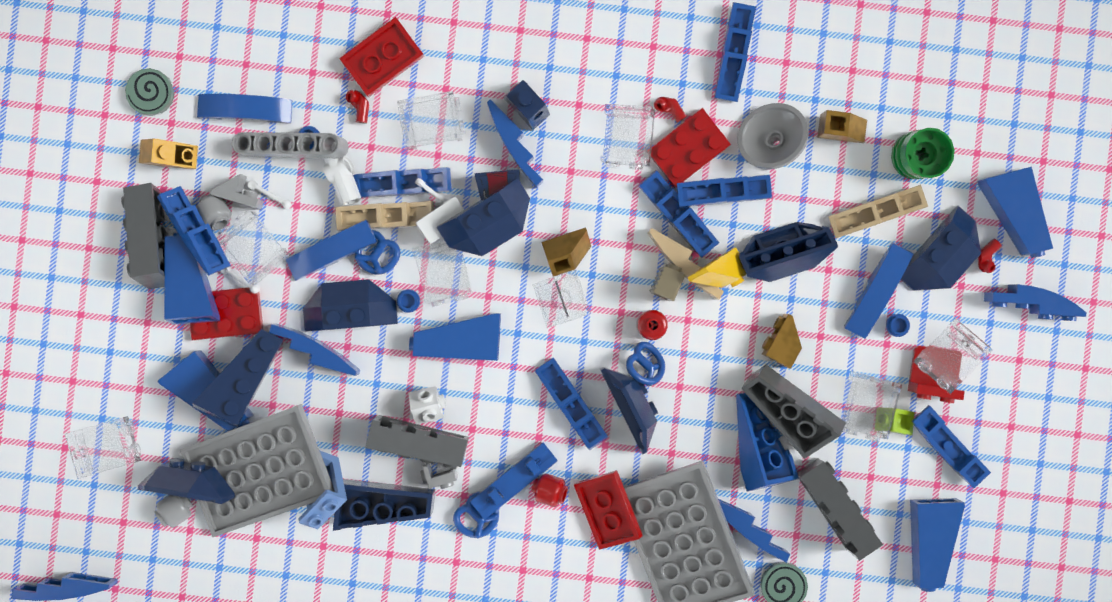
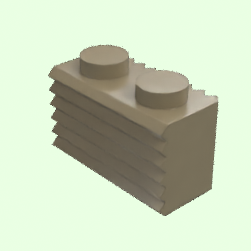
[649,263,685,301]

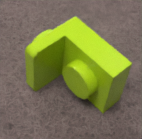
[875,407,915,435]

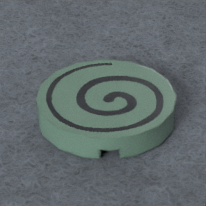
[125,68,175,116]
[760,562,808,602]

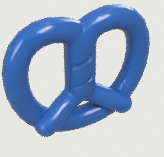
[354,230,401,275]
[626,341,665,386]
[453,491,499,539]

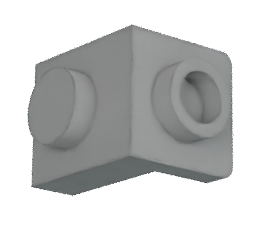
[420,463,458,489]

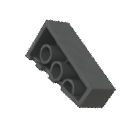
[121,183,168,289]
[741,364,846,459]
[365,415,469,469]
[797,458,883,561]

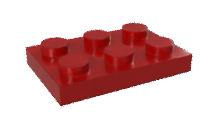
[339,17,424,98]
[647,108,731,188]
[190,287,264,340]
[574,470,643,550]

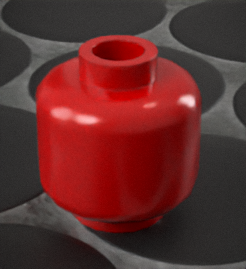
[637,310,668,340]
[532,473,568,507]

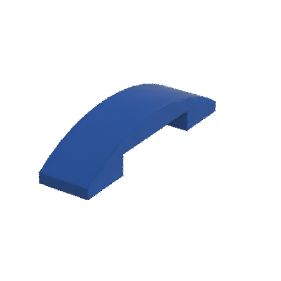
[197,94,293,123]
[912,405,991,488]

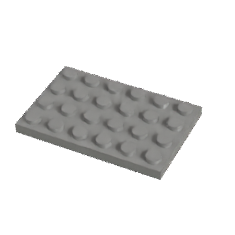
[180,404,334,538]
[624,460,755,602]

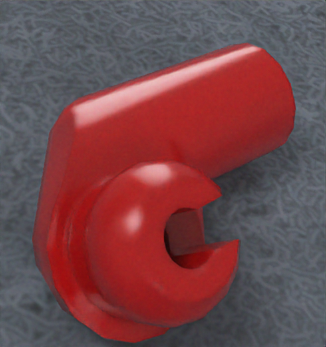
[345,90,369,124]
[654,97,687,123]
[978,239,1002,273]

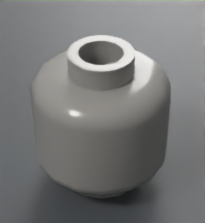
[196,195,232,230]
[154,495,193,528]

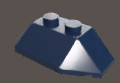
[436,178,530,256]
[901,206,981,291]
[739,222,838,282]
[303,279,398,332]
[600,367,658,455]
[138,458,235,504]

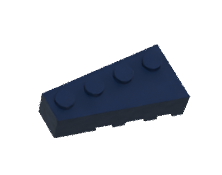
[192,329,283,428]
[333,479,436,531]

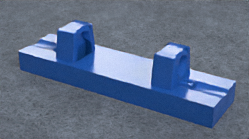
[470,442,558,520]

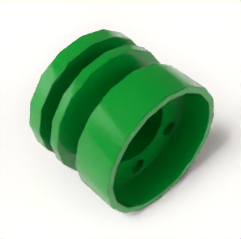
[891,128,955,180]

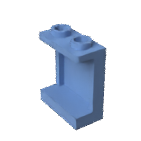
[298,451,347,529]

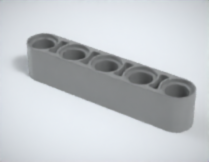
[232,132,349,158]

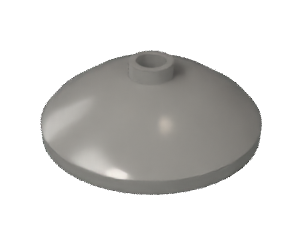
[737,103,809,169]

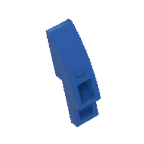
[984,284,1087,321]

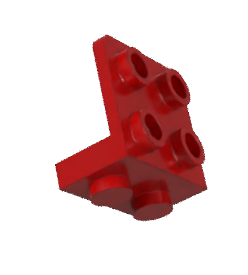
[907,346,965,404]

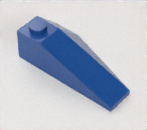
[736,393,799,492]

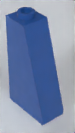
[977,166,1053,258]
[164,233,220,325]
[409,313,501,361]
[158,350,254,431]
[910,498,965,592]

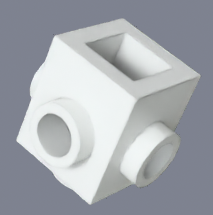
[409,386,446,425]

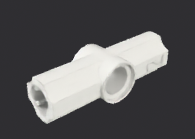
[323,133,362,206]

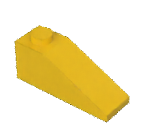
[687,248,746,288]

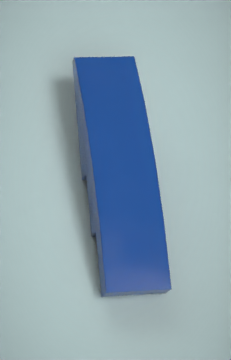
[714,2,757,102]
[487,99,543,188]
[353,167,452,198]
[638,170,720,258]
[677,174,773,207]
[157,186,231,276]
[286,220,377,281]
[844,242,914,339]
[269,323,360,376]
[534,357,609,450]
[718,498,790,563]
[11,572,118,601]

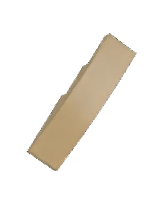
[828,185,928,238]
[335,201,434,231]
[647,228,724,300]

